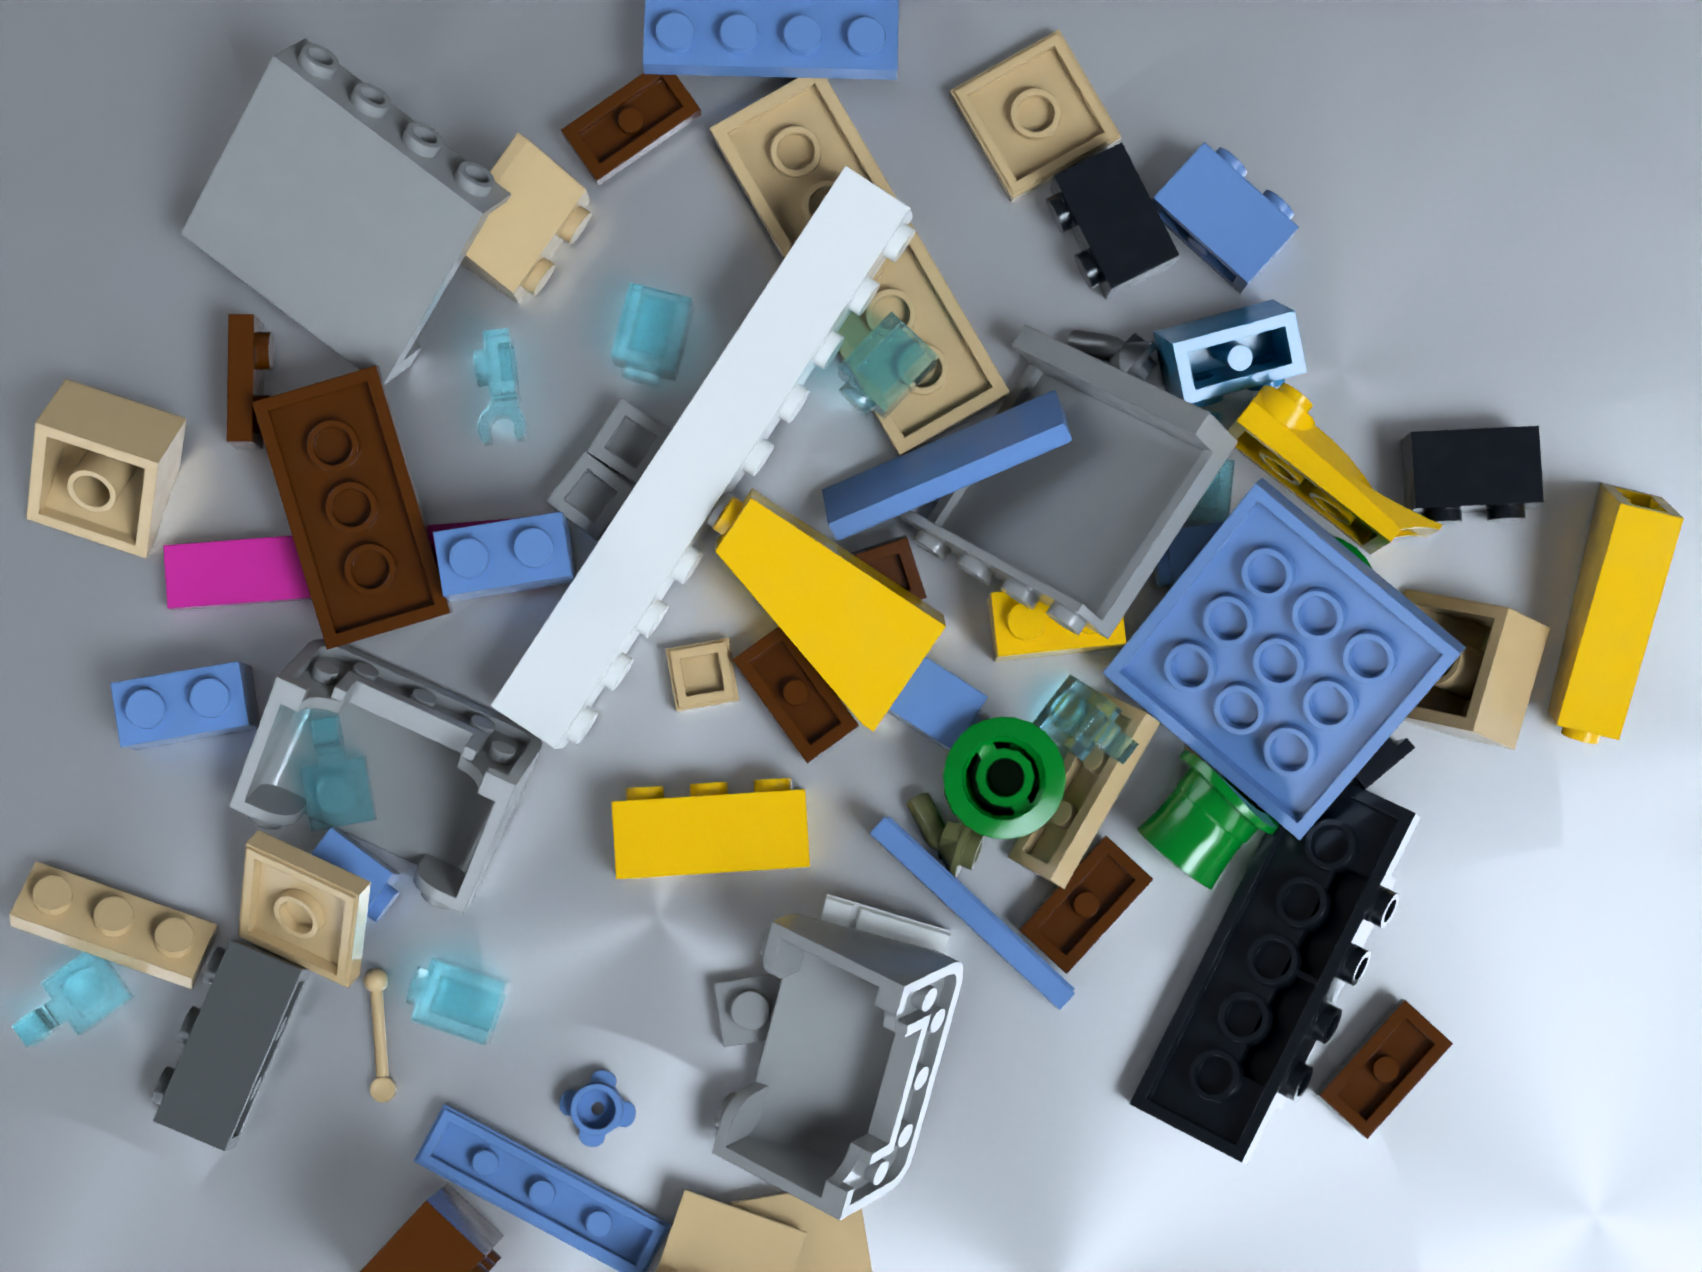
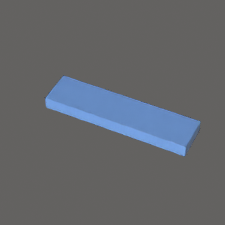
[822,390,1072,540]
[869,816,1075,1010]
[414,1103,672,1272]

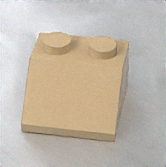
[460,133,592,304]
[26,379,187,558]
[1403,589,1550,750]

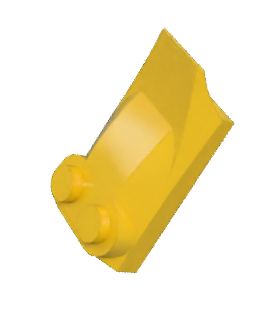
[1227,383,1443,555]

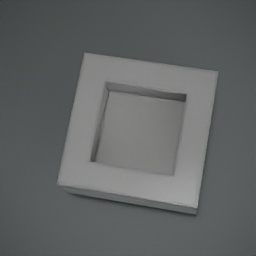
[587,398,671,485]
[546,451,633,542]
[714,974,780,1047]

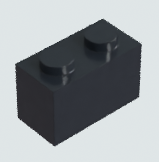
[1046,142,1179,300]
[1401,426,1544,525]

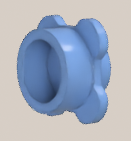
[559,1070,636,1147]

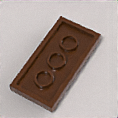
[252,365,453,650]

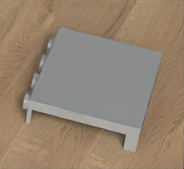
[180,39,511,385]
[900,325,1238,639]

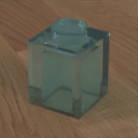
[611,283,694,387]
[838,311,938,420]
[406,957,511,1045]

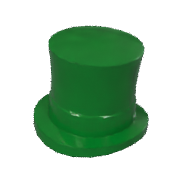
[942,717,1066,839]
[1137,750,1279,890]

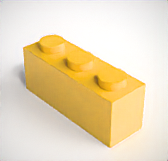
[611,778,810,879]

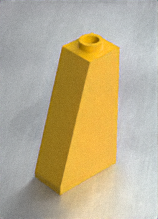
[1548,482,1684,744]
[712,488,946,732]

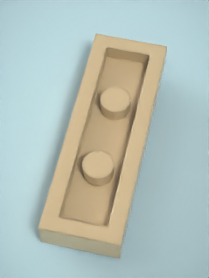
[1008,692,1160,889]
[9,861,217,989]

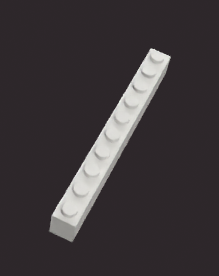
[491,166,915,749]

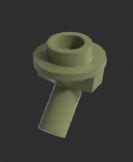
[907,793,985,878]

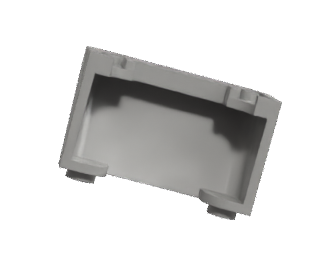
[229,639,542,914]
[712,913,964,1220]

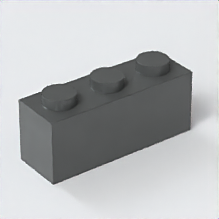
[151,939,310,1151]

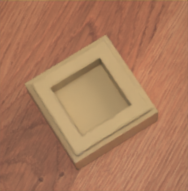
[666,638,740,713]

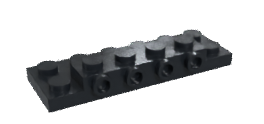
[1129,783,1420,1165]

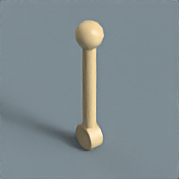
[363,968,397,1103]

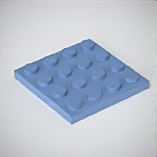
[643,0,899,80]
[1103,478,1466,840]

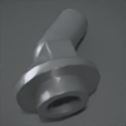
[1068,330,1158,381]

